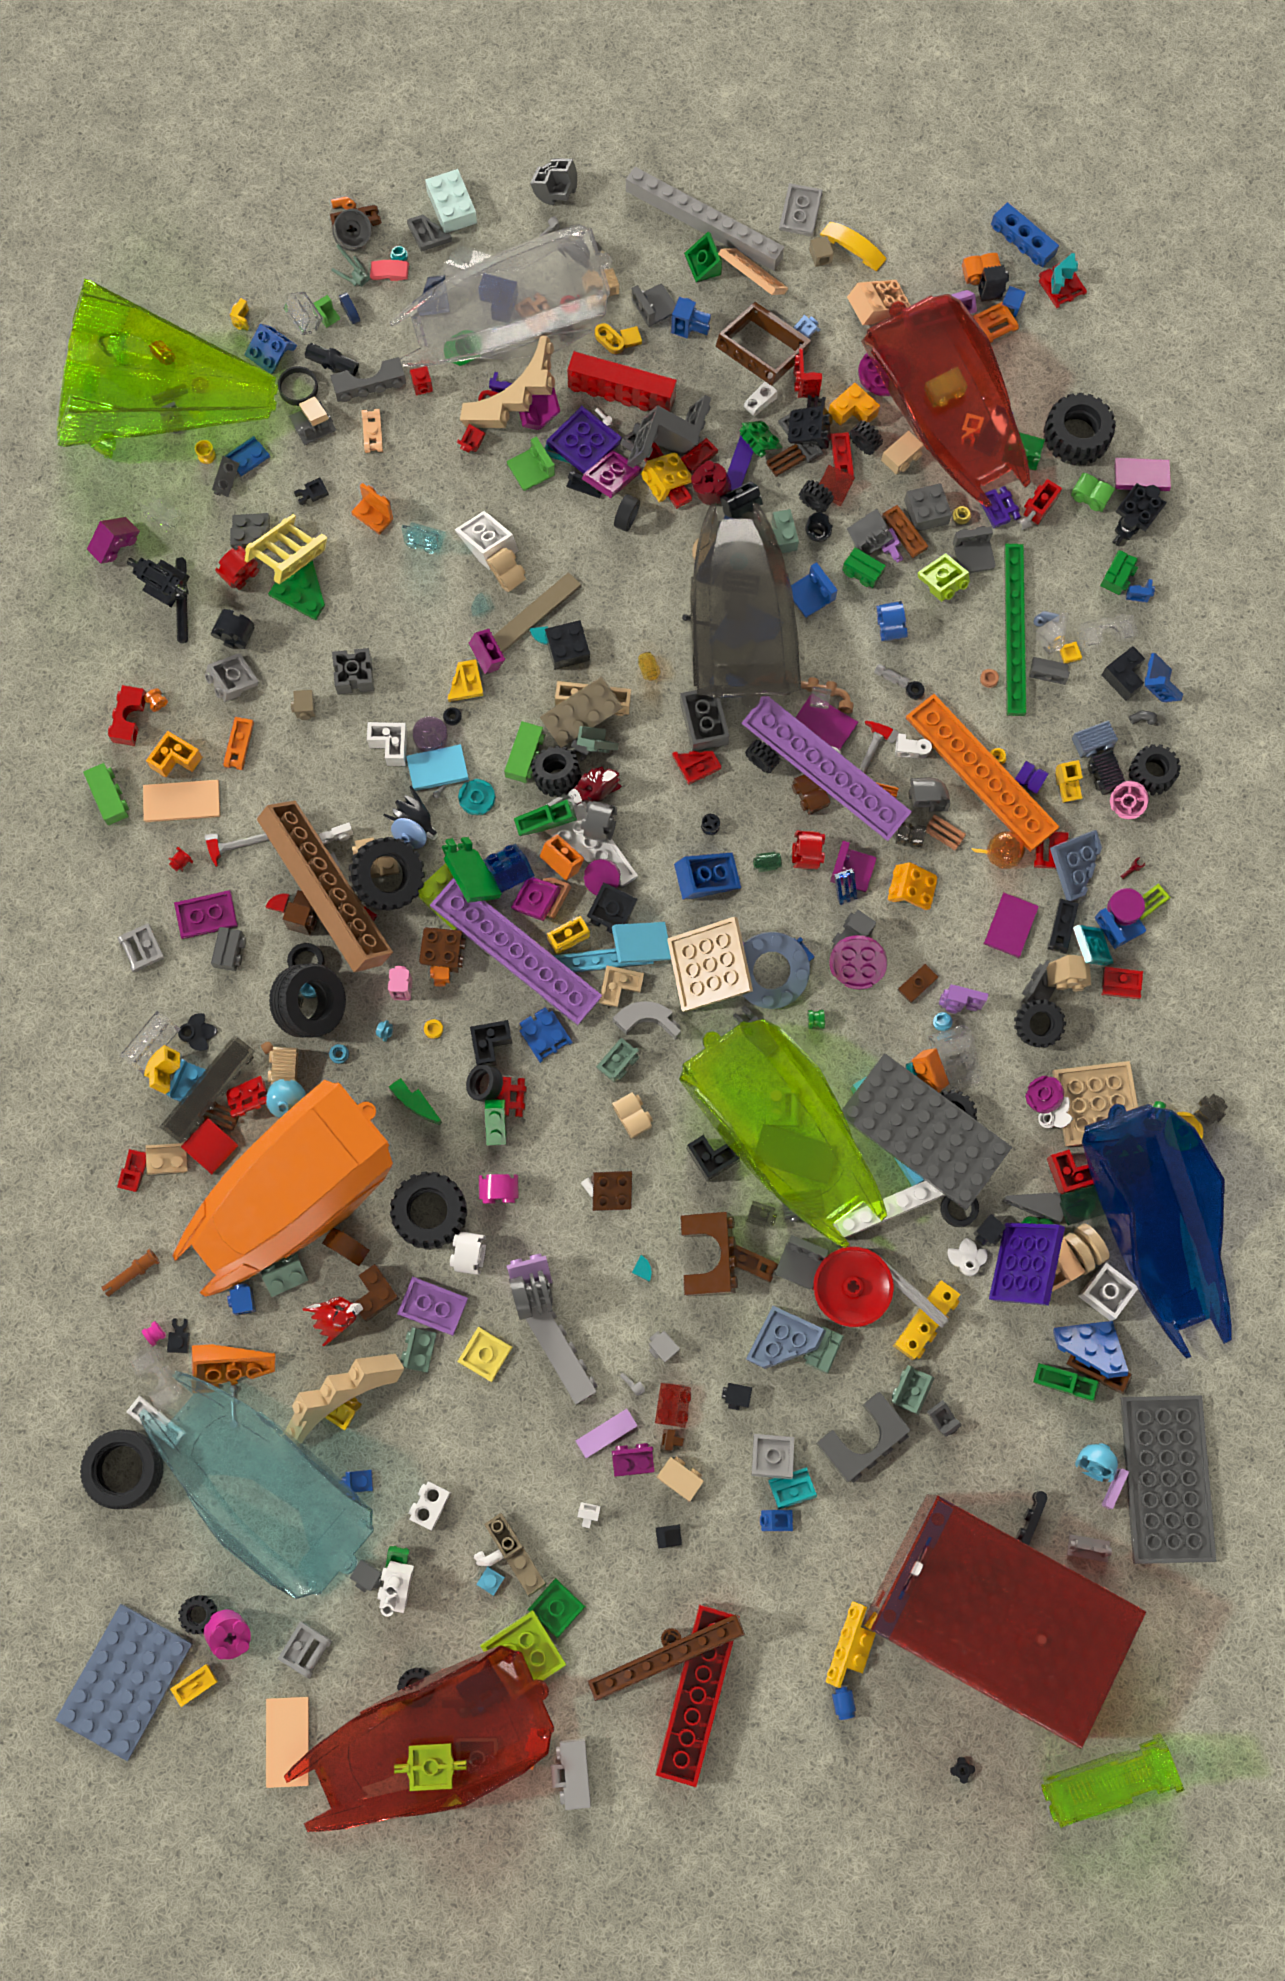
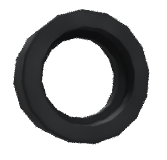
[614,494,640,532]
[287,943,325,967]
[466,1064,503,1102]
[940,1196,979,1228]

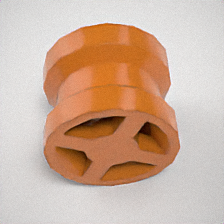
[144,688,168,712]

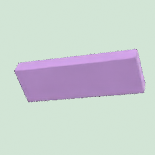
[576,1409,637,1458]

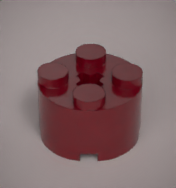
[691,460,731,505]

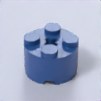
[876,601,908,641]

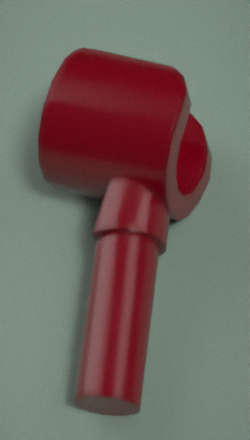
[1120,857,1145,879]

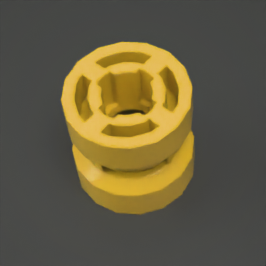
[195,440,216,464]

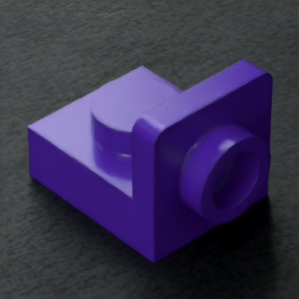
[489,372,513,392]

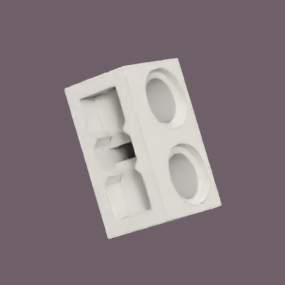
[408,1482,451,1531]

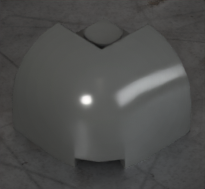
[530,158,577,205]
[908,777,950,812]

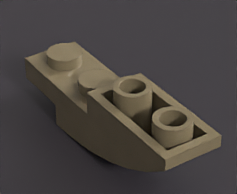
[484,1513,546,1596]

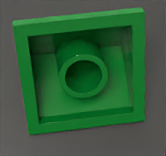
[684,232,722,283]

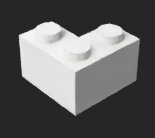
[367,722,407,766]

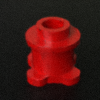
[168,847,194,872]

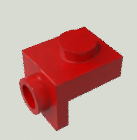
[457,424,486,453]

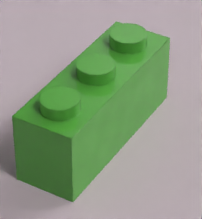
[504,721,546,783]
[83,763,130,825]

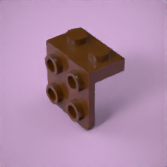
[419,927,466,973]

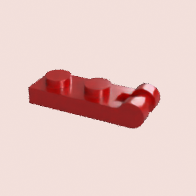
[831,432,854,482]

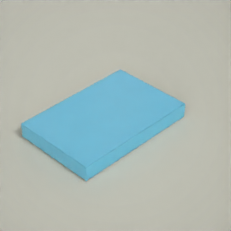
[406,744,469,791]
[612,922,671,963]

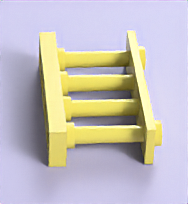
[245,514,327,584]

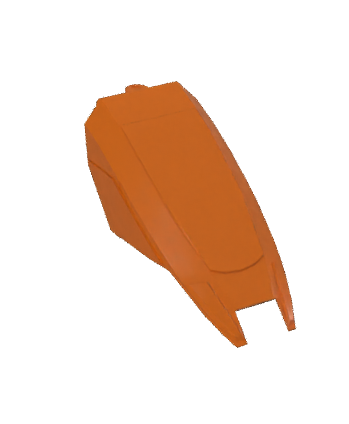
[173,1080,393,1297]

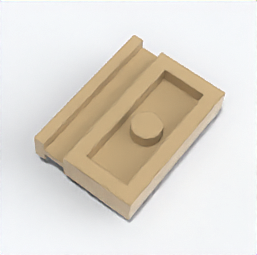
[145,1143,187,1175]

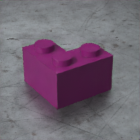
[87,517,140,564]

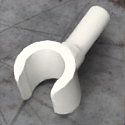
[595,408,613,428]

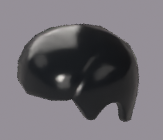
[805,512,833,542]

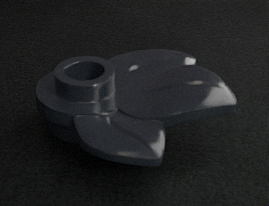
[178,1013,218,1051]

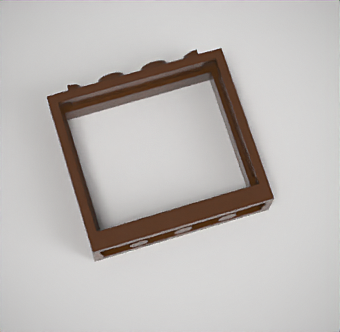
[715,302,811,386]

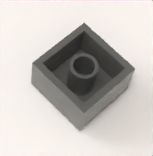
[904,483,952,532]

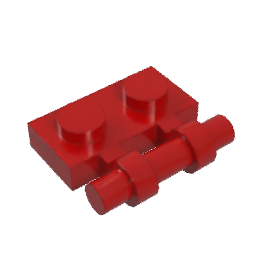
[225,1076,267,1118]
[495,1077,527,1118]

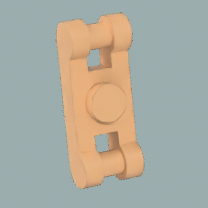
[362,409,383,453]

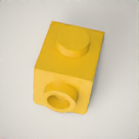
[230,298,249,331]

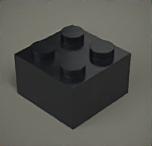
[545,620,590,670]

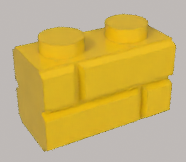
[547,916,590,955]

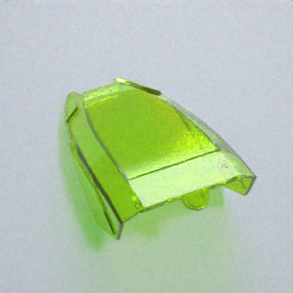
[679,1019,887,1248]

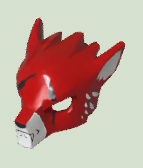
[303,1296,363,1346]

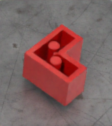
[1047,1149,1102,1195]

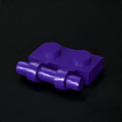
[978,486,1021,529]

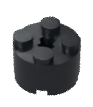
[211,609,255,649]

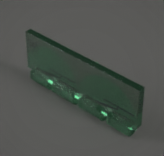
[1060,1177,1133,1226]

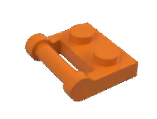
[972,302,1019,344]

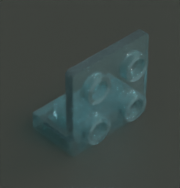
[401,522,446,554]

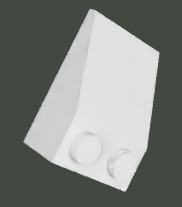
[455,511,518,570]

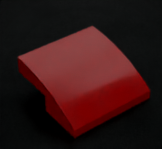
[180,1118,239,1175]

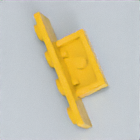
[826,1602,876,1688]

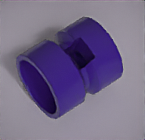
[1015,761,1049,794]

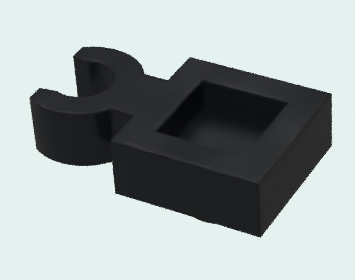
[294,477,329,505]
[167,1318,190,1354]

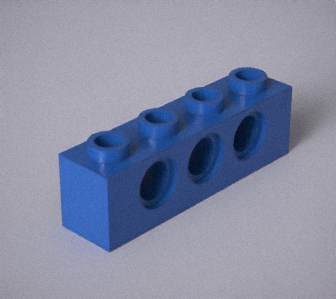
[991,202,1059,267]

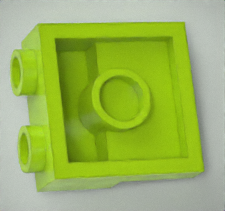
[917,553,970,602]

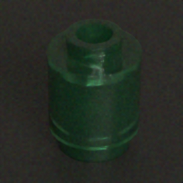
[753,851,782,872]

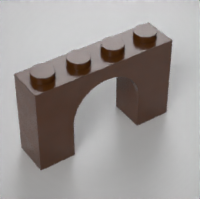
[681,1212,738,1297]

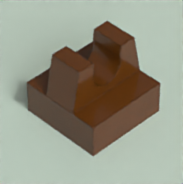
[660,1429,684,1451]

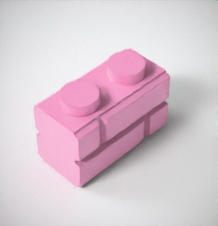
[388,966,412,1001]

